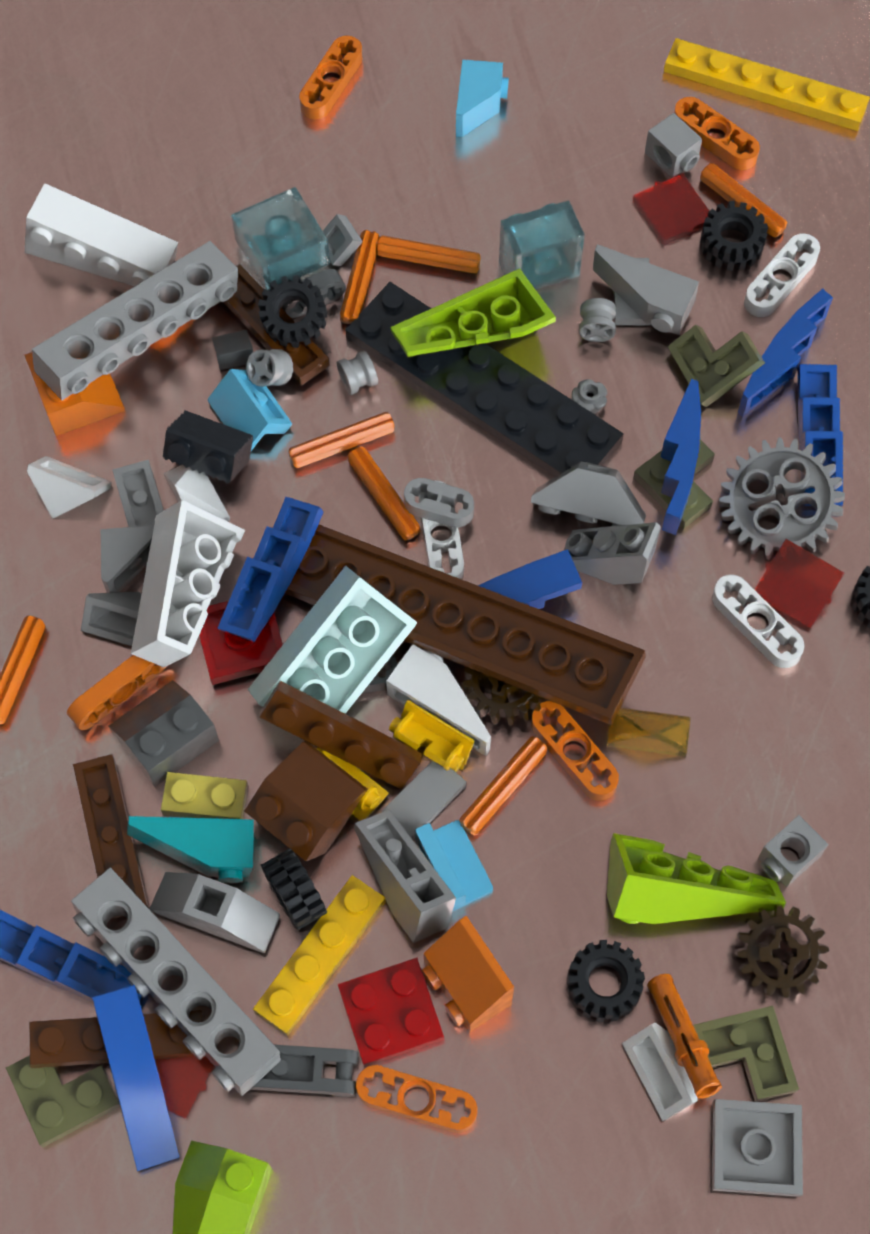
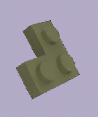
[667,325,765,407]
[633,439,715,529]
[693,1005,799,1102]
[6,1055,120,1147]

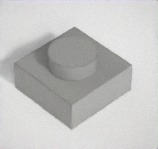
[316,214,363,266]

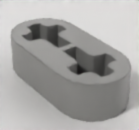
[404,478,474,527]

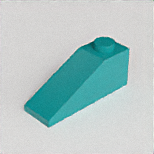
[127,816,254,883]

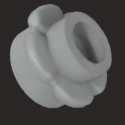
[571,379,607,414]

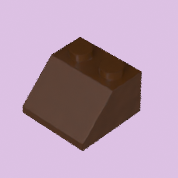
[244,741,368,861]

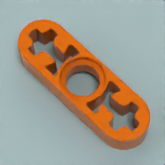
[299,35,363,119]
[674,97,760,170]
[67,655,167,730]
[531,701,619,801]
[356,1065,477,1133]

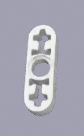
[744,234,820,317]
[419,480,464,579]
[712,575,804,668]

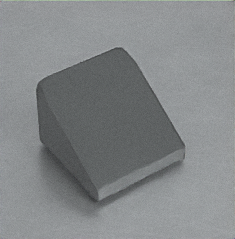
[212,330,253,370]

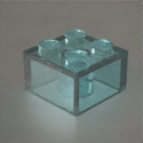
[231,187,330,291]
[499,200,585,289]

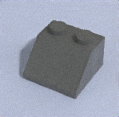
[108,680,219,787]

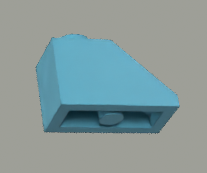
[456,60,509,137]

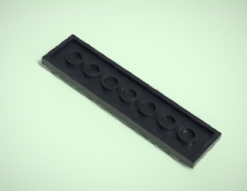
[345,282,624,477]

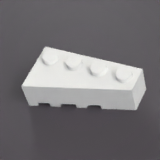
[25,183,178,286]
[131,500,245,667]

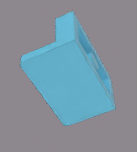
[208,369,293,451]
[415,820,493,912]

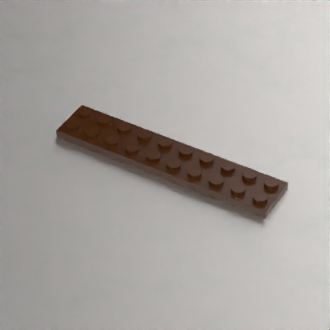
[285,525,646,725]

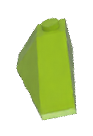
[390,268,556,357]
[607,833,786,924]
[172,1140,273,1234]

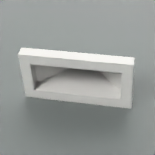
[27,456,112,519]
[164,465,230,521]
[622,1023,698,1121]

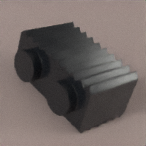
[163,410,253,484]

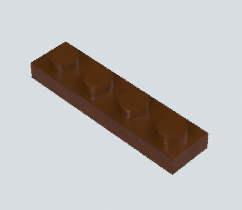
[223,264,330,386]
[259,681,422,790]
[73,754,149,920]
[29,1010,203,1068]

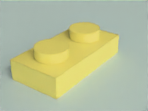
[161,772,248,819]

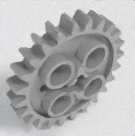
[719,437,845,561]

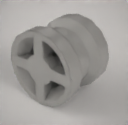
[579,298,616,342]
[246,349,293,387]
[336,350,378,395]

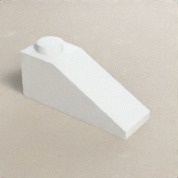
[386,644,491,756]

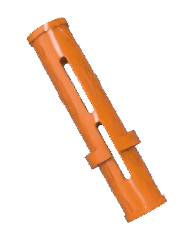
[647,973,722,1099]

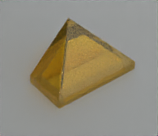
[607,708,691,757]

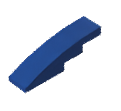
[738,288,833,417]
[797,364,843,507]
[660,378,701,535]
[218,497,324,642]
[478,549,582,609]
[0,910,142,1002]
[92,985,180,1171]

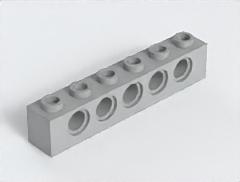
[32,241,238,400]
[71,867,281,1096]

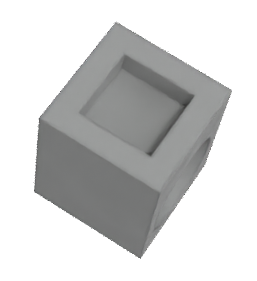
[645,113,702,178]
[758,815,829,887]

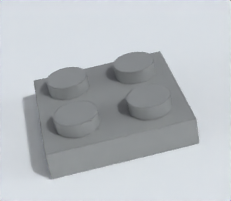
[712,1099,803,1197]

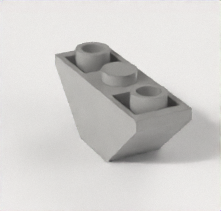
[530,461,646,526]
[564,522,661,585]
[149,872,280,954]

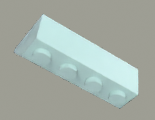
[248,566,417,714]

